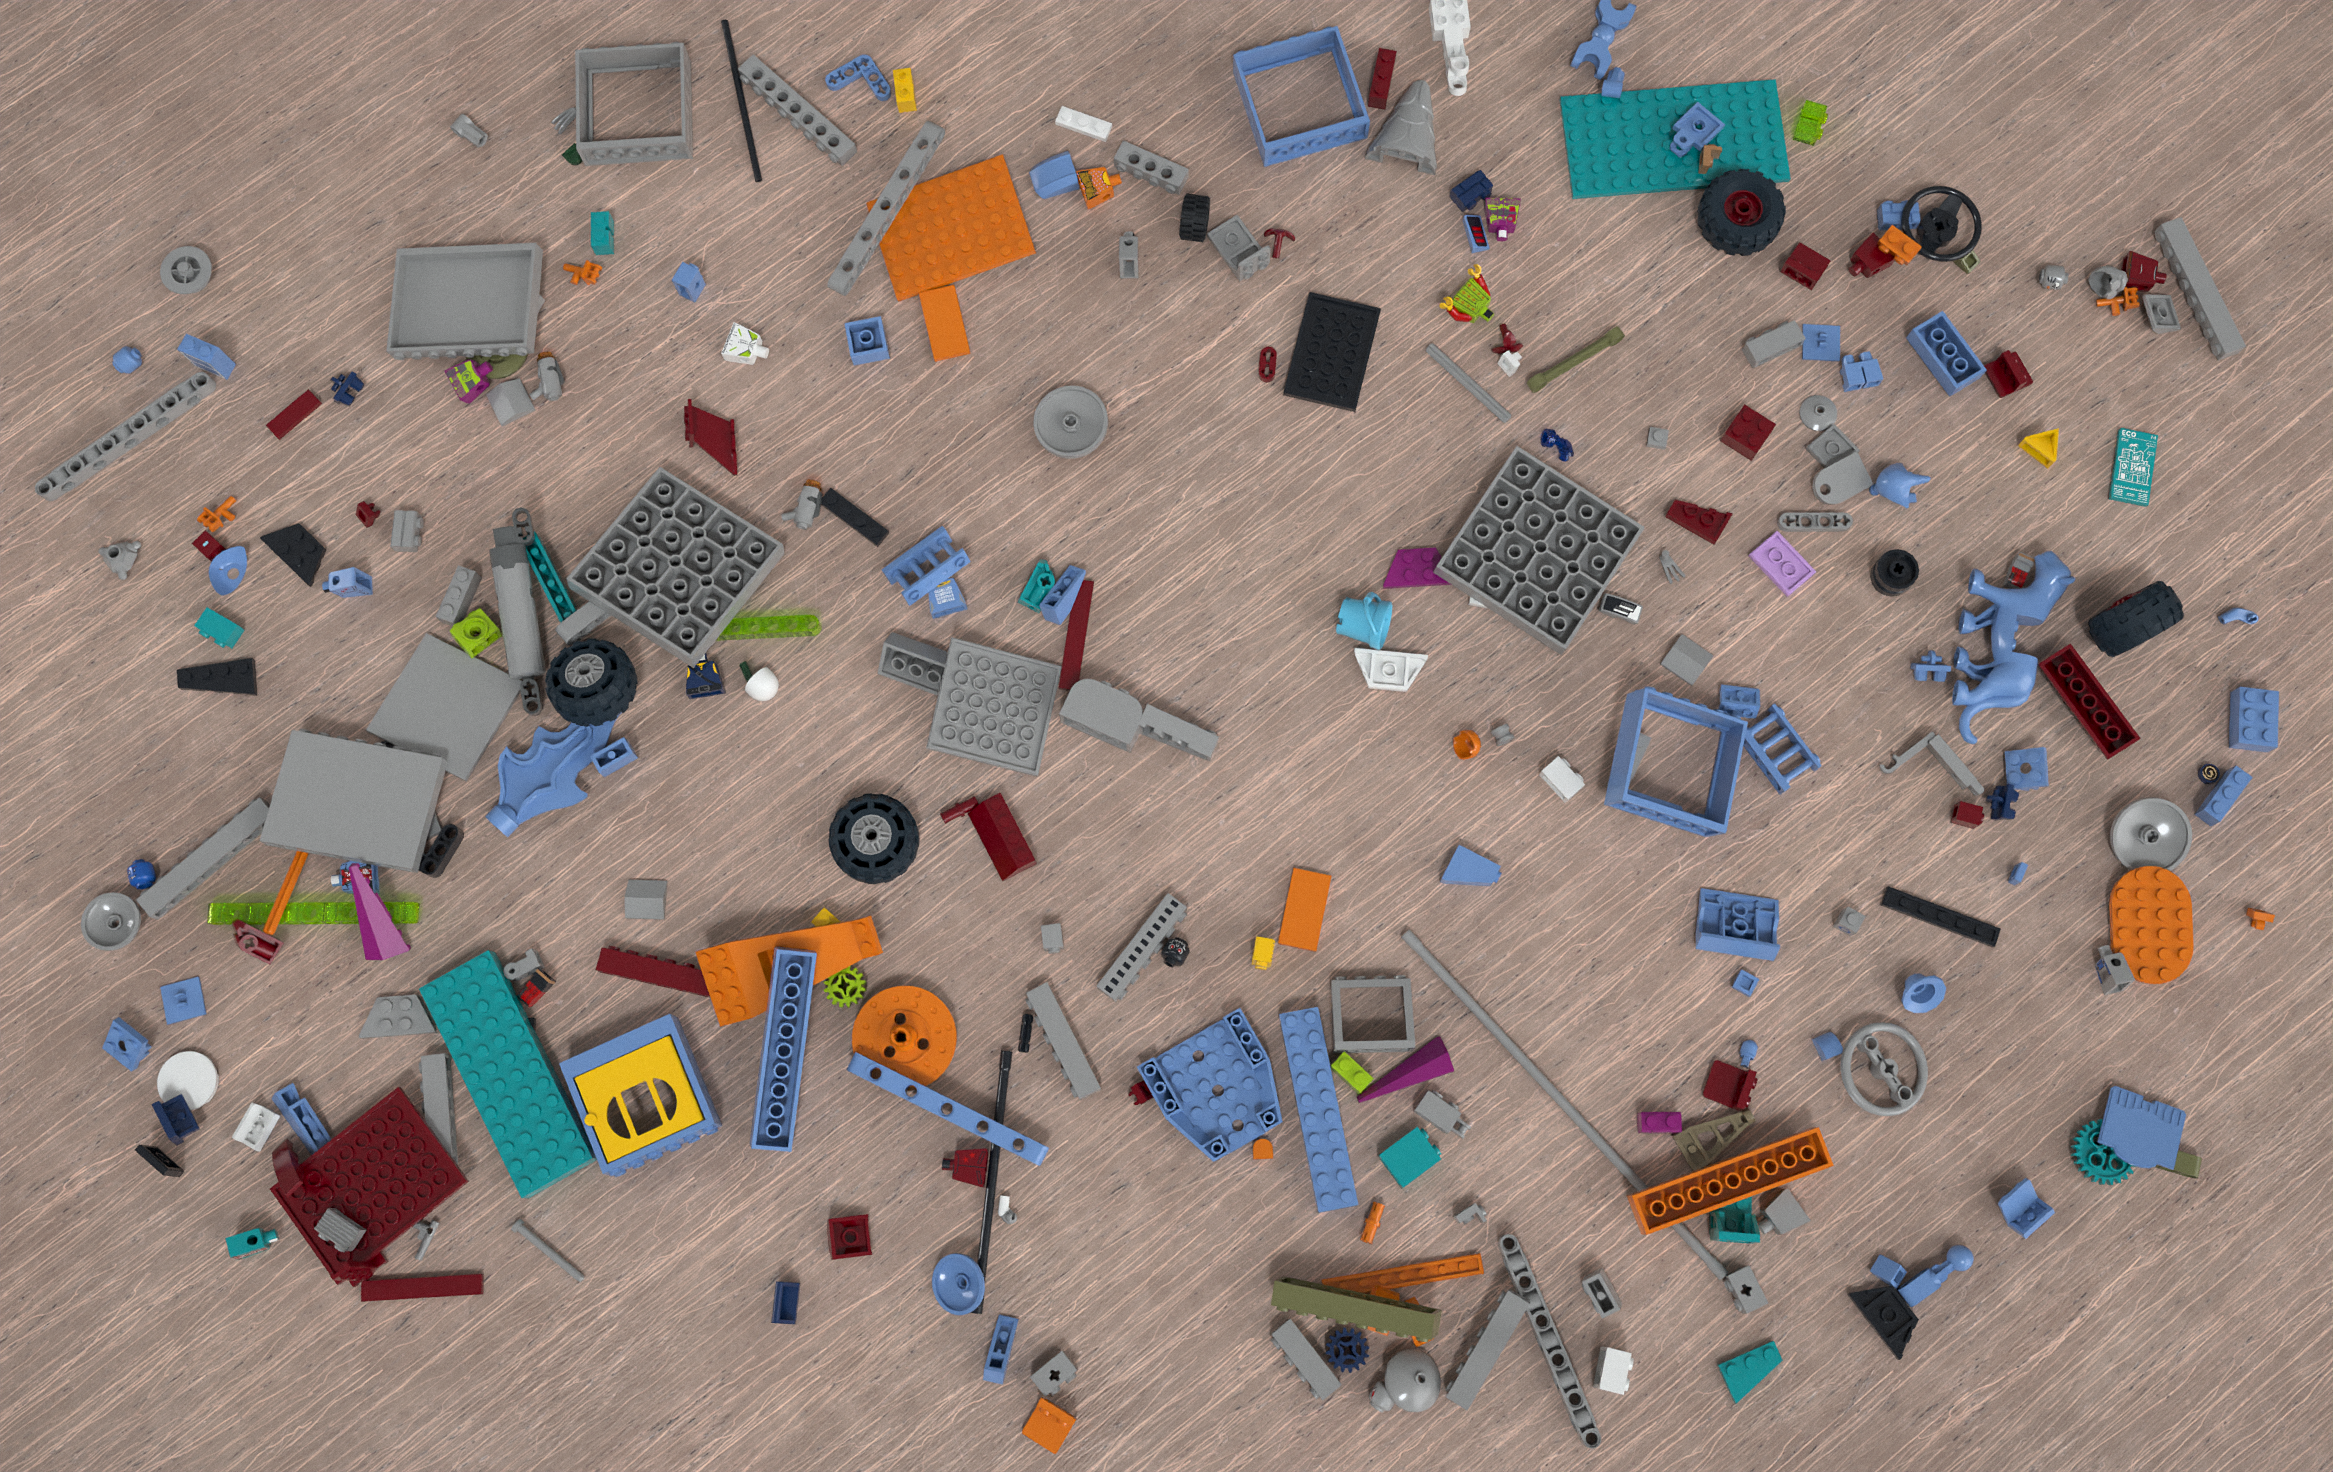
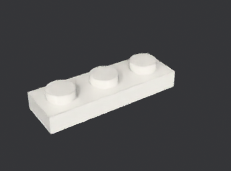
[1055,106,1112,142]

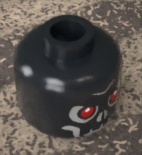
[1161,937,1190,968]

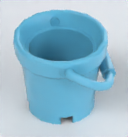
[1336,592,1393,650]

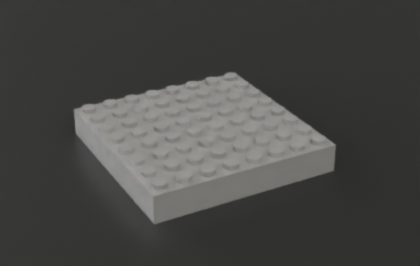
[1433,446,1645,655]
[566,467,784,668]

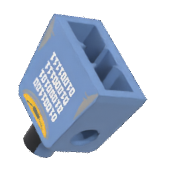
[928,578,967,619]

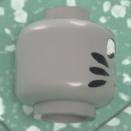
[2039,265,2069,290]

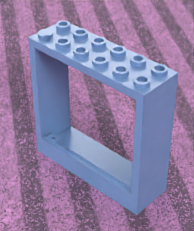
[1233,26,1370,167]
[1604,686,1748,837]

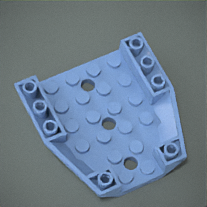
[1137,1008,1283,1162]

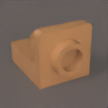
[1699,144,1722,174]

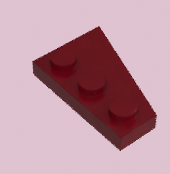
[1665,500,1733,545]

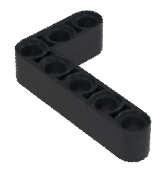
[418,824,464,878]

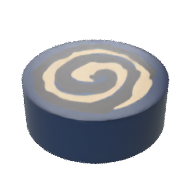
[2198,764,2220,784]

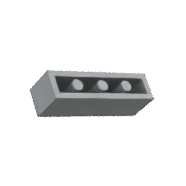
[1271,1319,1342,1400]

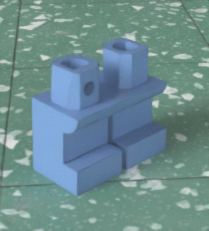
[1839,351,1883,392]

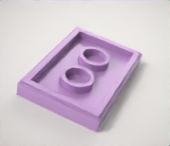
[1748,531,1816,597]

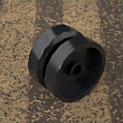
[1870,549,1919,597]

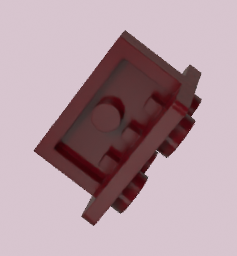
[1984,350,2033,398]

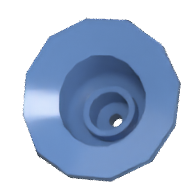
[1901,973,1946,1013]

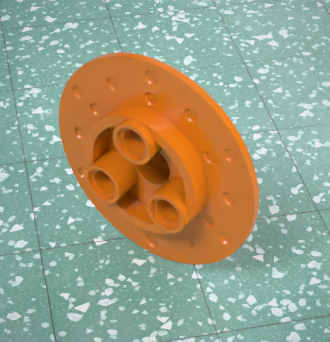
[852,986,957,1091]

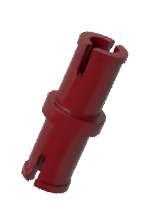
[940,796,979,824]

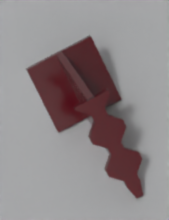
[684,399,737,476]

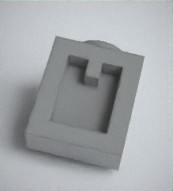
[1453,1203,1487,1225]

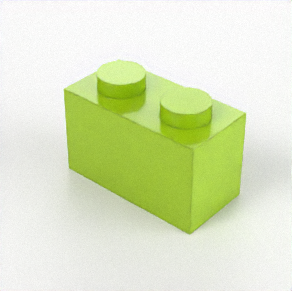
[1330,1052,1374,1095]

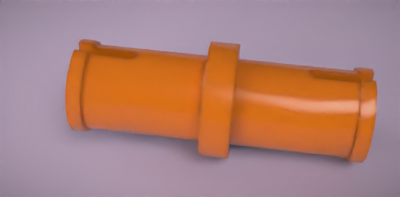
[1360,1202,1385,1244]

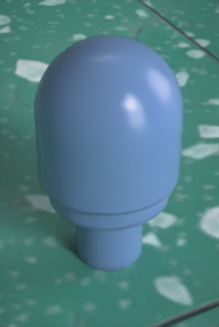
[1740,1040,1758,1068]

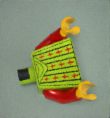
[1439,264,1494,323]

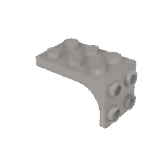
[1207,215,1271,282]

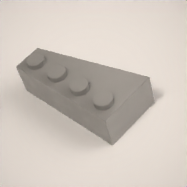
[1139,704,1219,761]

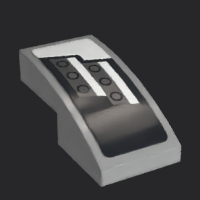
[1599,593,1643,625]

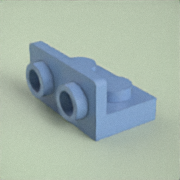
[1718,684,1760,719]

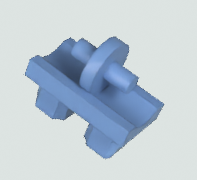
[1911,650,1951,682]

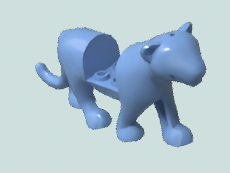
[1952,551,2076,744]

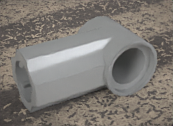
[450,114,488,148]

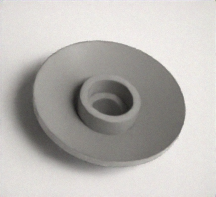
[1799,395,1837,431]

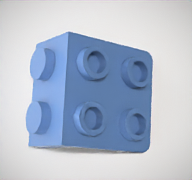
[1998,1178,2055,1239]

